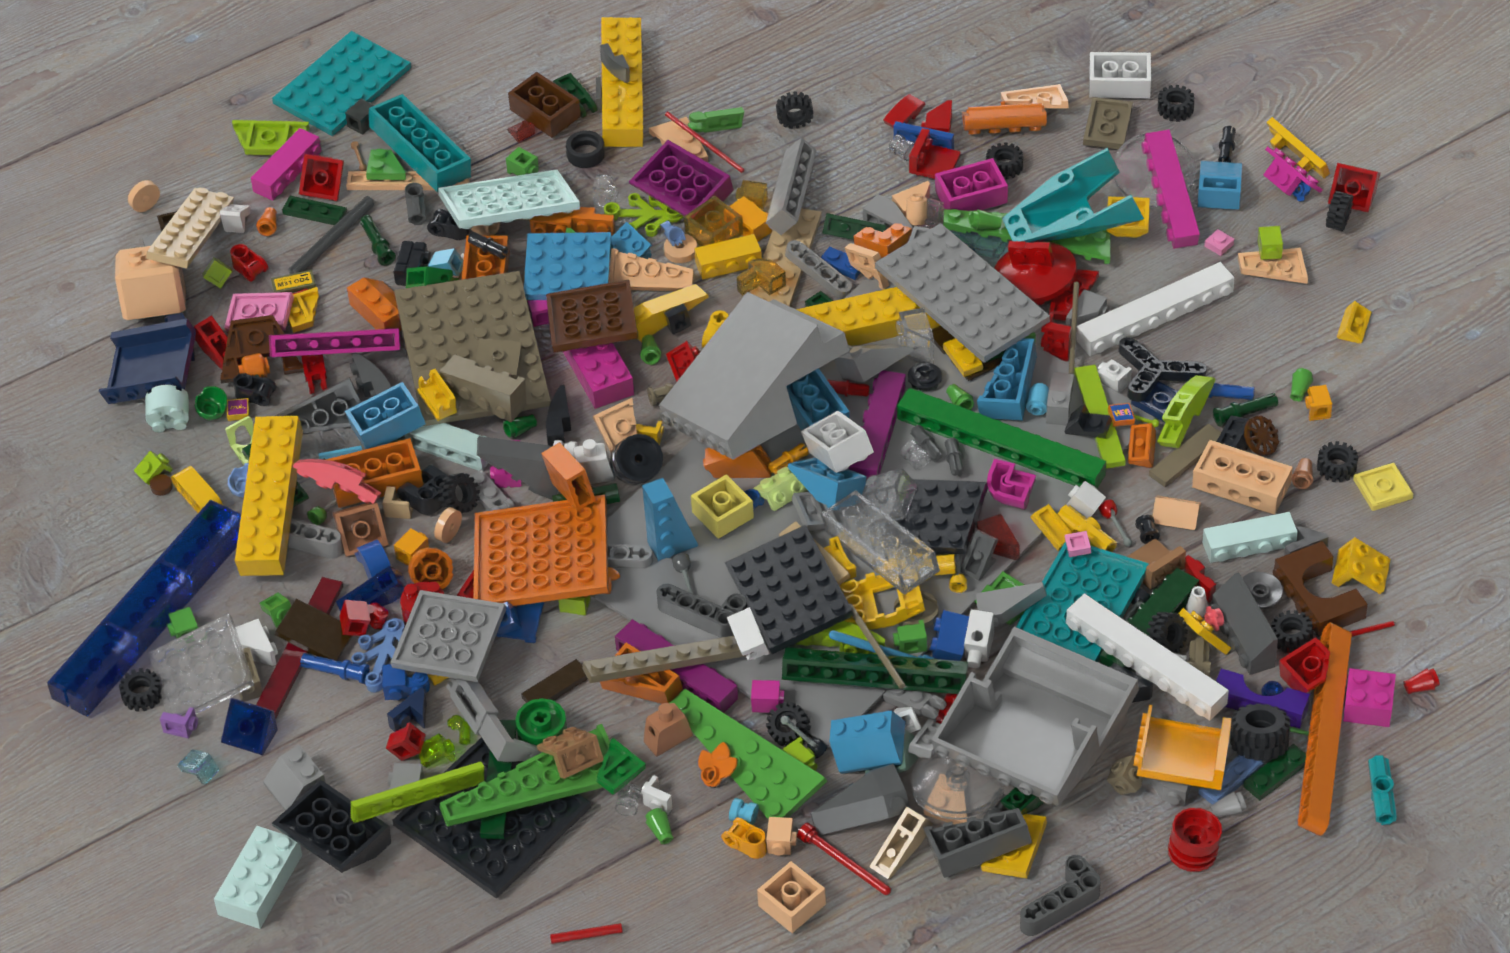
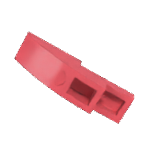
[293,459,381,504]

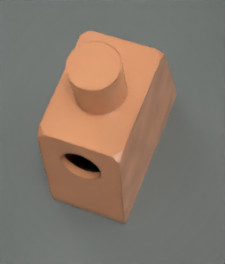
[644,703,693,757]

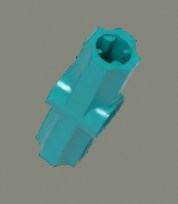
[1368,755,1397,825]

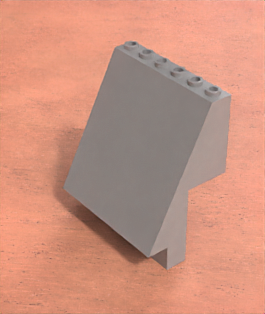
[659,292,849,459]
[932,627,1139,806]

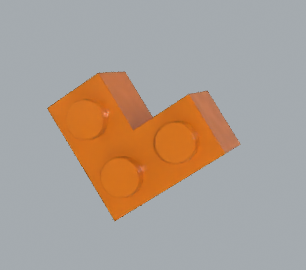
[854,223,912,258]

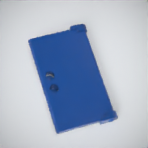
[496,602,544,643]

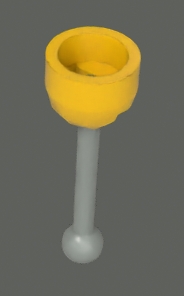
[949,554,967,593]

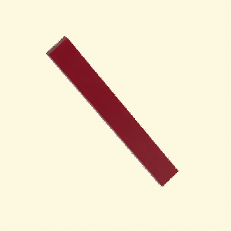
[251,577,344,723]

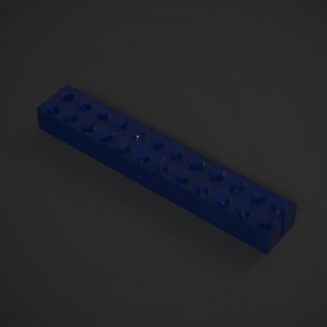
[47,500,241,717]

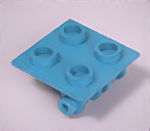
[610,222,652,260]

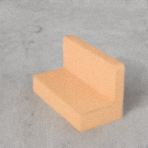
[1153,495,1201,530]

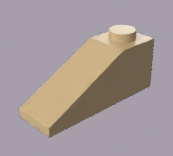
[869,807,934,880]

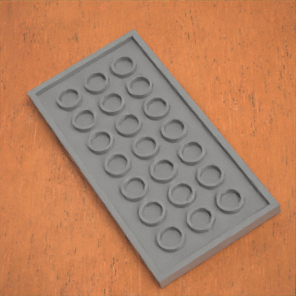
[875,223,1050,363]

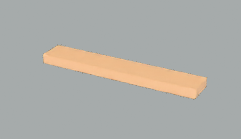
[346,171,470,190]

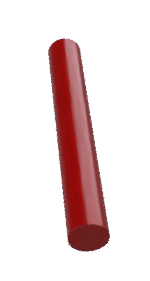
[550,923,623,944]

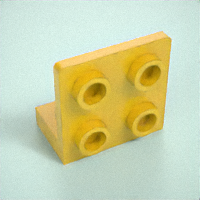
[1331,537,1390,594]

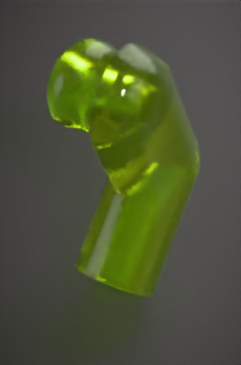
[447,715,471,745]

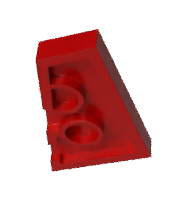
[1049,269,1099,321]

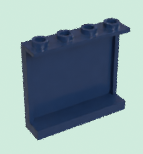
[99,318,197,404]

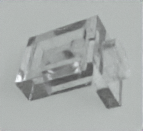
[914,197,944,229]

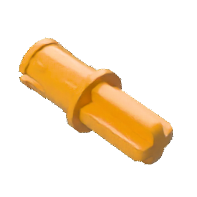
[768,443,809,474]

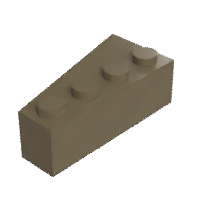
[440,354,526,422]

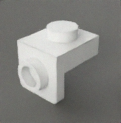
[641,775,673,815]

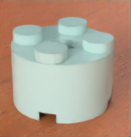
[145,385,189,433]

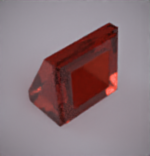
[507,120,535,142]

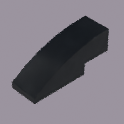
[546,385,571,447]

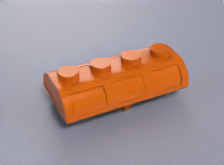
[962,101,1047,134]

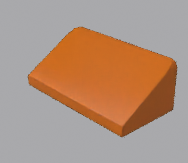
[1128,423,1156,468]

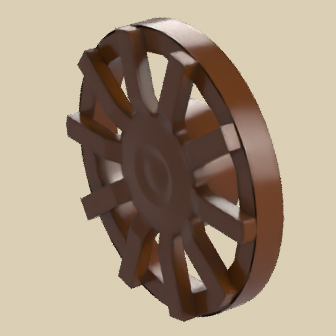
[1244,415,1280,456]

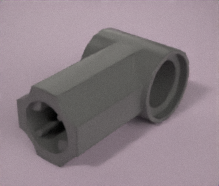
[405,183,426,225]

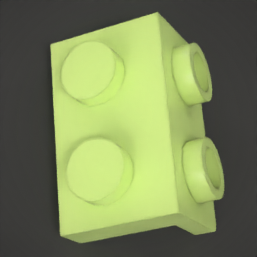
[753,467,808,511]

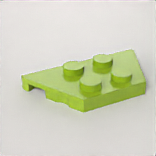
[232,120,310,155]

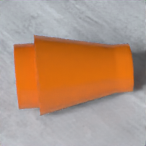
[256,207,277,236]

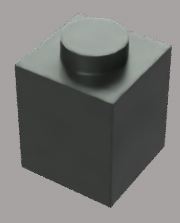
[345,99,375,135]

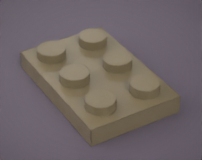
[1083,97,1133,150]

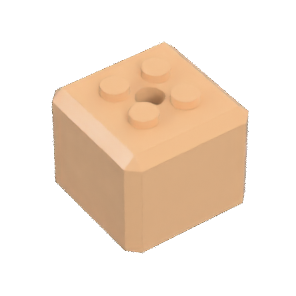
[115,246,186,320]

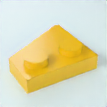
[288,287,319,333]
[1178,608,1231,655]

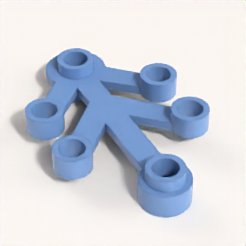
[351,618,405,693]

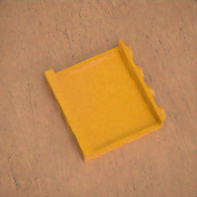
[1133,704,1231,790]

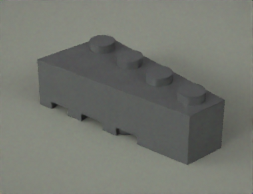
[923,808,1032,878]

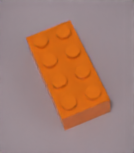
[461,236,510,280]
[325,438,423,508]

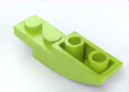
[1157,375,1216,448]
[796,621,885,654]

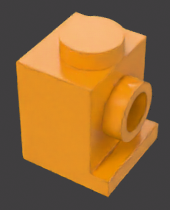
[1305,385,1332,421]

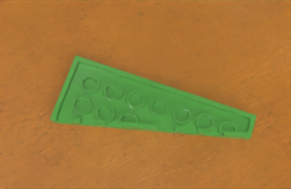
[943,209,1110,264]
[440,724,610,827]

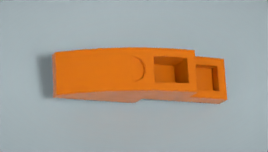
[530,207,615,235]

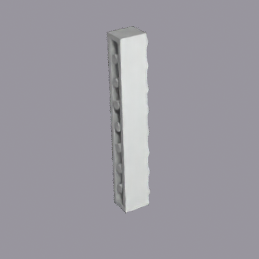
[1076,262,1234,356]
[1066,594,1229,721]

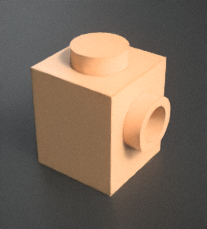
[766,817,797,855]

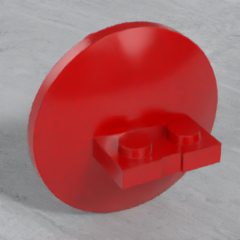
[994,241,1077,305]

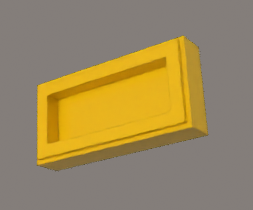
[1030,504,1073,551]

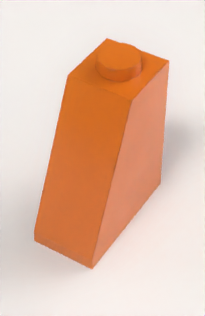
[703,445,772,478]

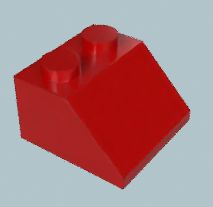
[1328,163,1381,213]

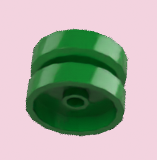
[515,698,567,746]

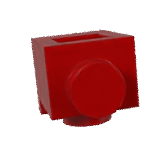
[386,722,426,761]

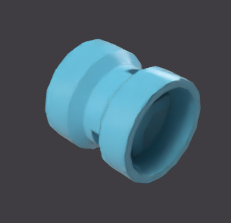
[729,798,759,825]

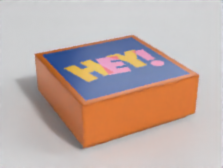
[1108,403,1135,427]

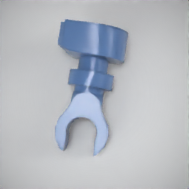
[660,220,686,246]

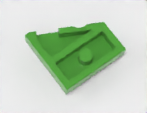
[366,149,406,180]

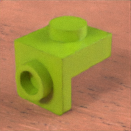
[134,451,173,485]

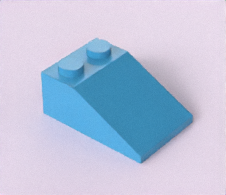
[788,458,867,509]

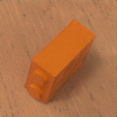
[541,442,596,511]

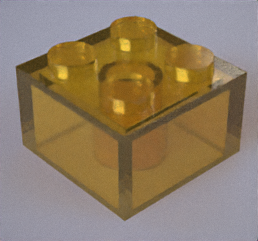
[684,195,744,246]

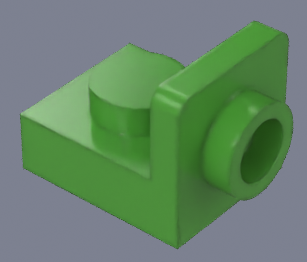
[259,592,291,628]

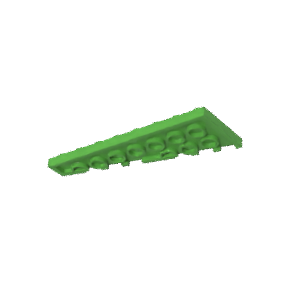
[669,689,827,819]

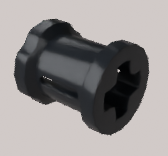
[1135,514,1160,544]

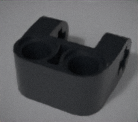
[397,465,448,515]

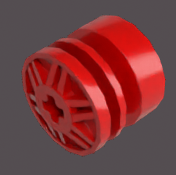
[1168,808,1222,872]

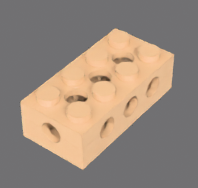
[1192,440,1293,515]

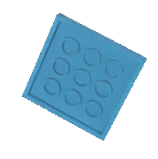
[524,232,611,300]

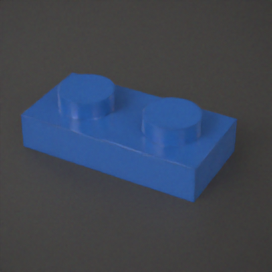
[821,246,861,280]

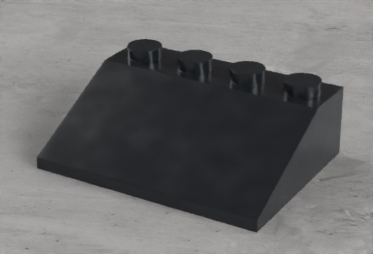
[272,779,391,873]

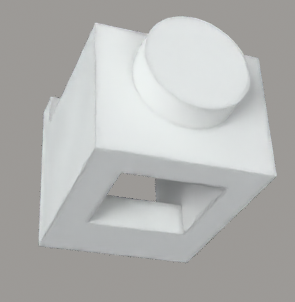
[1097,359,1132,393]

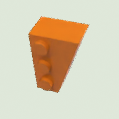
[600,642,683,704]

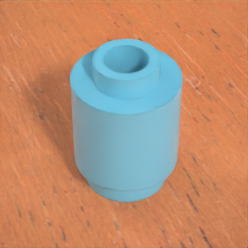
[1026,383,1049,415]

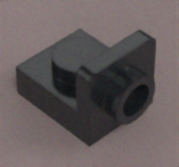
[665,304,692,335]

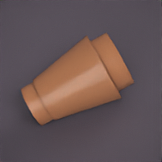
[1291,458,1313,489]

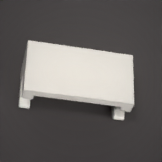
[727,607,770,660]

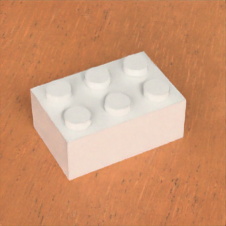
[1089,52,1151,98]
[801,411,874,473]

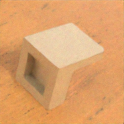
[383,486,413,519]

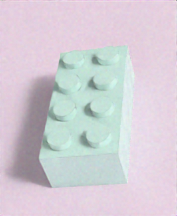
[214,826,302,929]

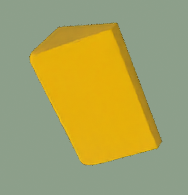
[1337,301,1372,344]

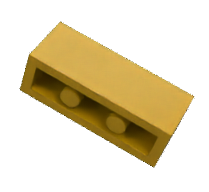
[694,234,762,280]

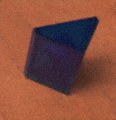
[221,698,278,755]

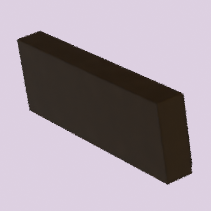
[521,659,588,703]

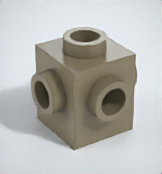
[1107,755,1144,795]

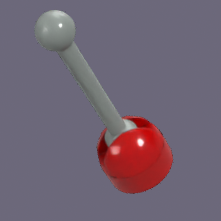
[1098,499,1132,547]

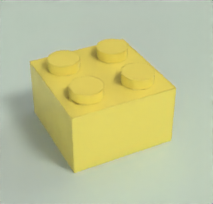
[691,474,754,539]

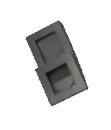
[600,43,630,83]

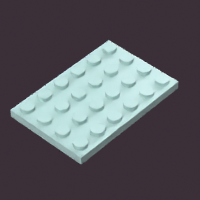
[438,170,580,229]

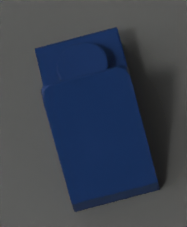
[387,687,427,732]

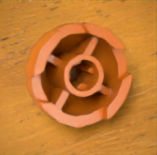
[408,547,453,590]

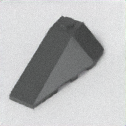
[477,436,558,500]

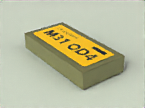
[271,270,316,293]

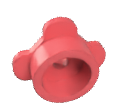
[1204,606,1224,631]

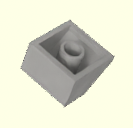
[263,745,326,810]

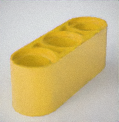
[171,466,223,519]

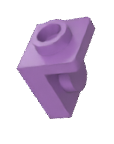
[160,707,198,739]

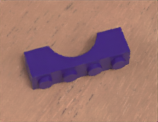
[1216,668,1310,729]

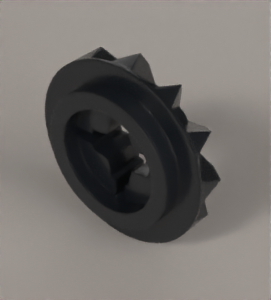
[908,362,942,391]

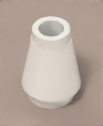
[1186,586,1208,617]

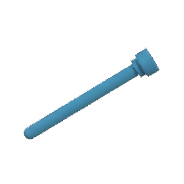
[829,630,934,659]

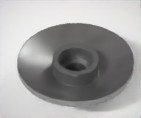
[1242,572,1283,609]

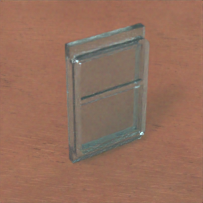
[949,230,1009,258]

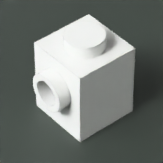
[1066,481,1106,518]

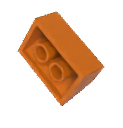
[347,277,402,332]

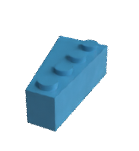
[977,338,1037,420]
[642,478,699,561]

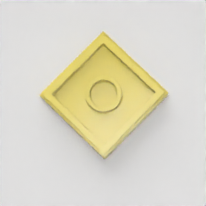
[1353,463,1413,511]

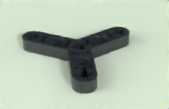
[1118,337,1207,402]

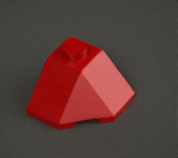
[1279,637,1330,693]

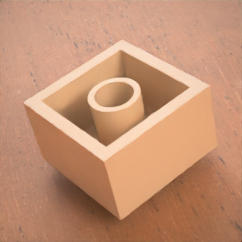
[757,861,826,933]

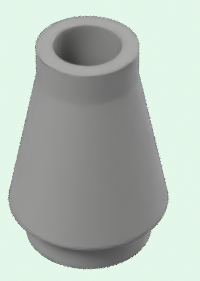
[1210,791,1247,818]

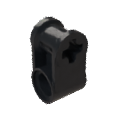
[427,209,469,240]
[233,373,277,406]

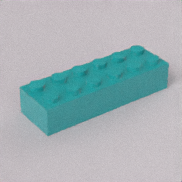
[369,94,471,192]

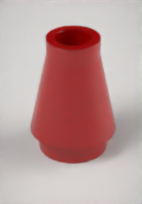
[1403,668,1440,694]

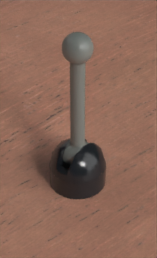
[1124,588,1150,621]
[781,716,827,759]

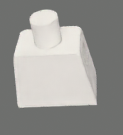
[572,439,615,484]
[964,609,994,668]

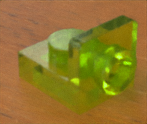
[418,733,456,768]

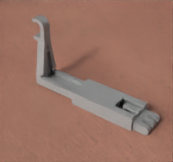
[446,678,542,762]

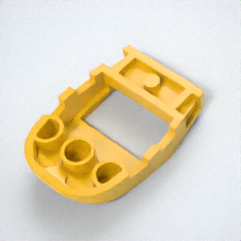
[839,566,925,630]

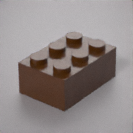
[508,72,581,138]

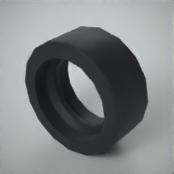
[566,130,605,168]

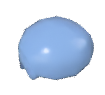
[228,463,249,498]

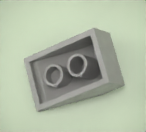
[834,344,914,382]

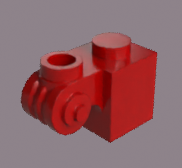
[339,600,389,636]

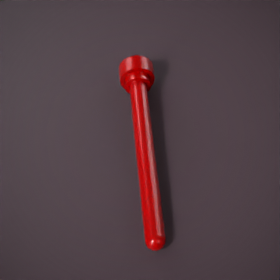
[797,822,891,895]

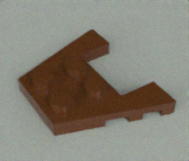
[220,315,304,384]

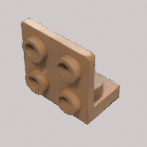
[1127,539,1186,590]
[537,727,603,779]

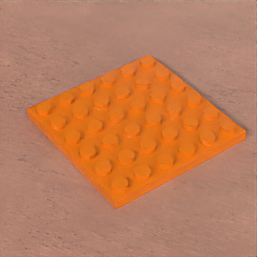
[473,495,608,606]

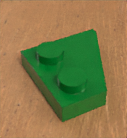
[596,738,646,795]

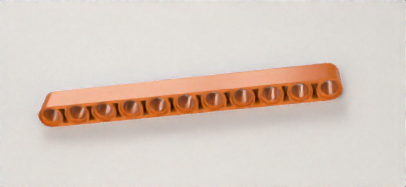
[1298,623,1352,836]

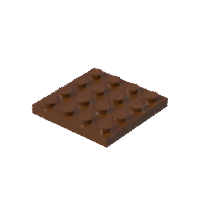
[546,280,638,353]

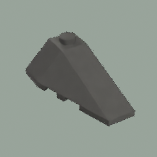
[275,377,362,433]
[810,764,910,836]

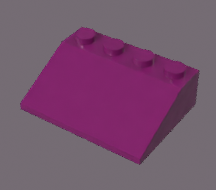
[629,140,734,220]

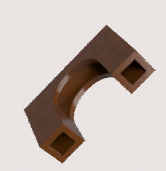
[1273,541,1368,637]

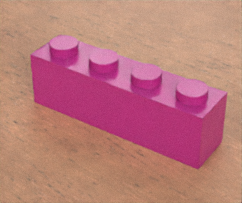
[251,128,322,201]

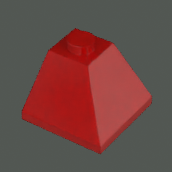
[299,154,344,201]

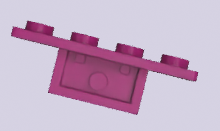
[1263,146,1323,196]

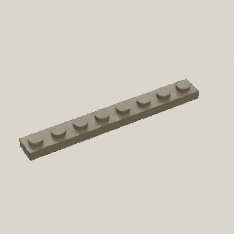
[582,636,754,683]

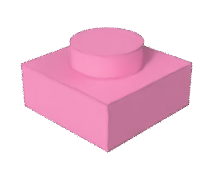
[1205,229,1234,256]
[1065,531,1091,557]

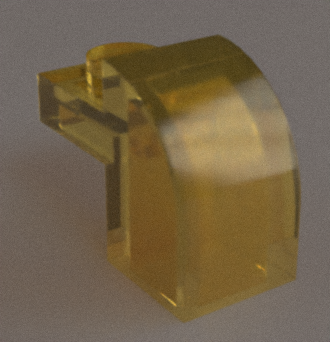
[737,259,786,296]

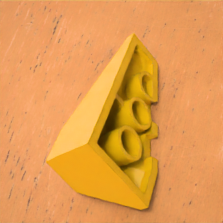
[634,284,709,342]

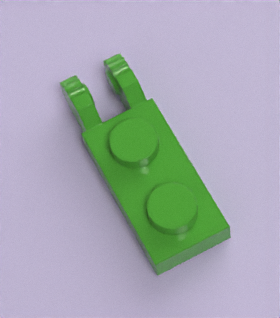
[688,107,744,133]

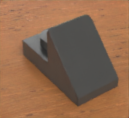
[961,530,999,581]

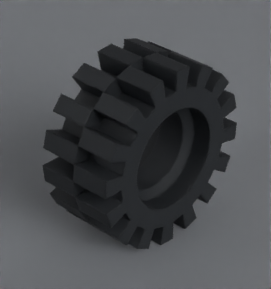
[1157,85,1195,122]
[776,91,814,129]
[986,142,1023,180]
[1326,191,1353,231]
[1317,441,1358,483]
[438,473,480,513]
[1271,610,1313,653]
[1146,612,1188,653]
[119,668,163,712]
[766,702,811,746]

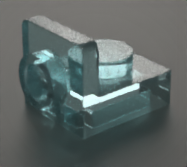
[177,749,219,785]

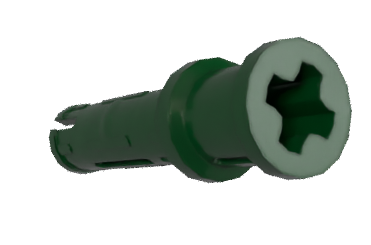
[360,215,396,266]
[1213,393,1278,427]

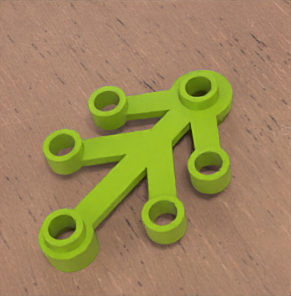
[603,193,684,237]

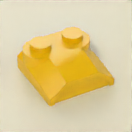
[1106,196,1150,238]

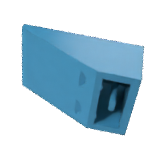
[1198,161,1242,210]

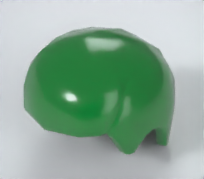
[194,386,227,421]

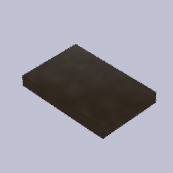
[275,598,353,661]

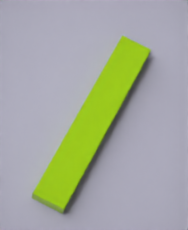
[1074,365,1126,469]
[351,762,485,823]

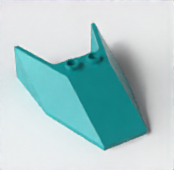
[1002,148,1144,243]

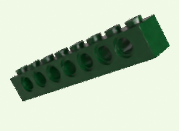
[782,647,968,694]

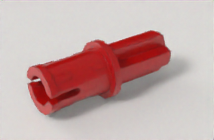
[827,379,870,397]

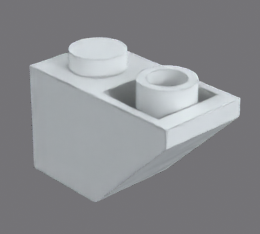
[233,619,278,666]

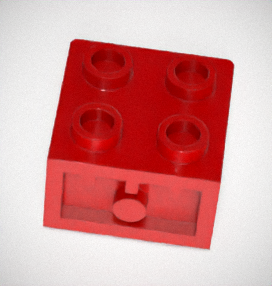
[909,128,960,179]

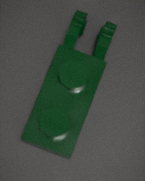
[553,73,598,118]

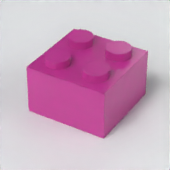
[1343,668,1396,727]

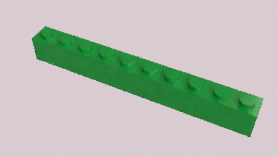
[897,388,1106,489]

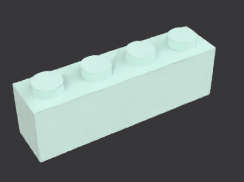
[405,423,488,471]
[1202,512,1297,563]

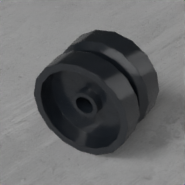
[610,434,663,485]

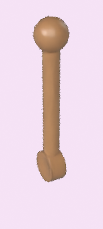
[351,141,367,171]

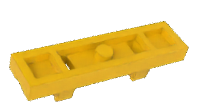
[1266,117,1330,179]

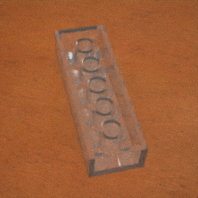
[820,490,940,595]

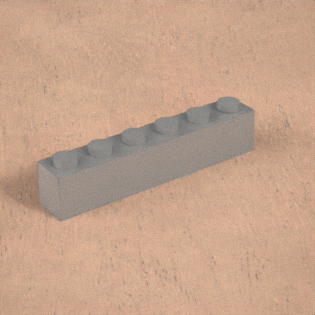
[766,137,816,235]

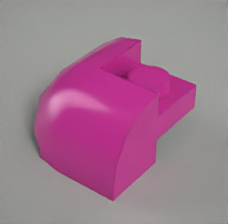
[987,458,1036,510]

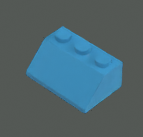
[829,710,906,774]

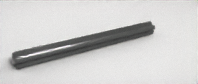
[288,196,374,274]

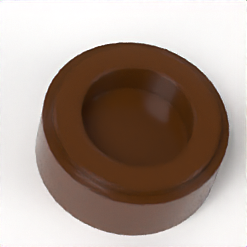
[150,474,173,496]

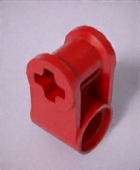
[230,244,269,282]

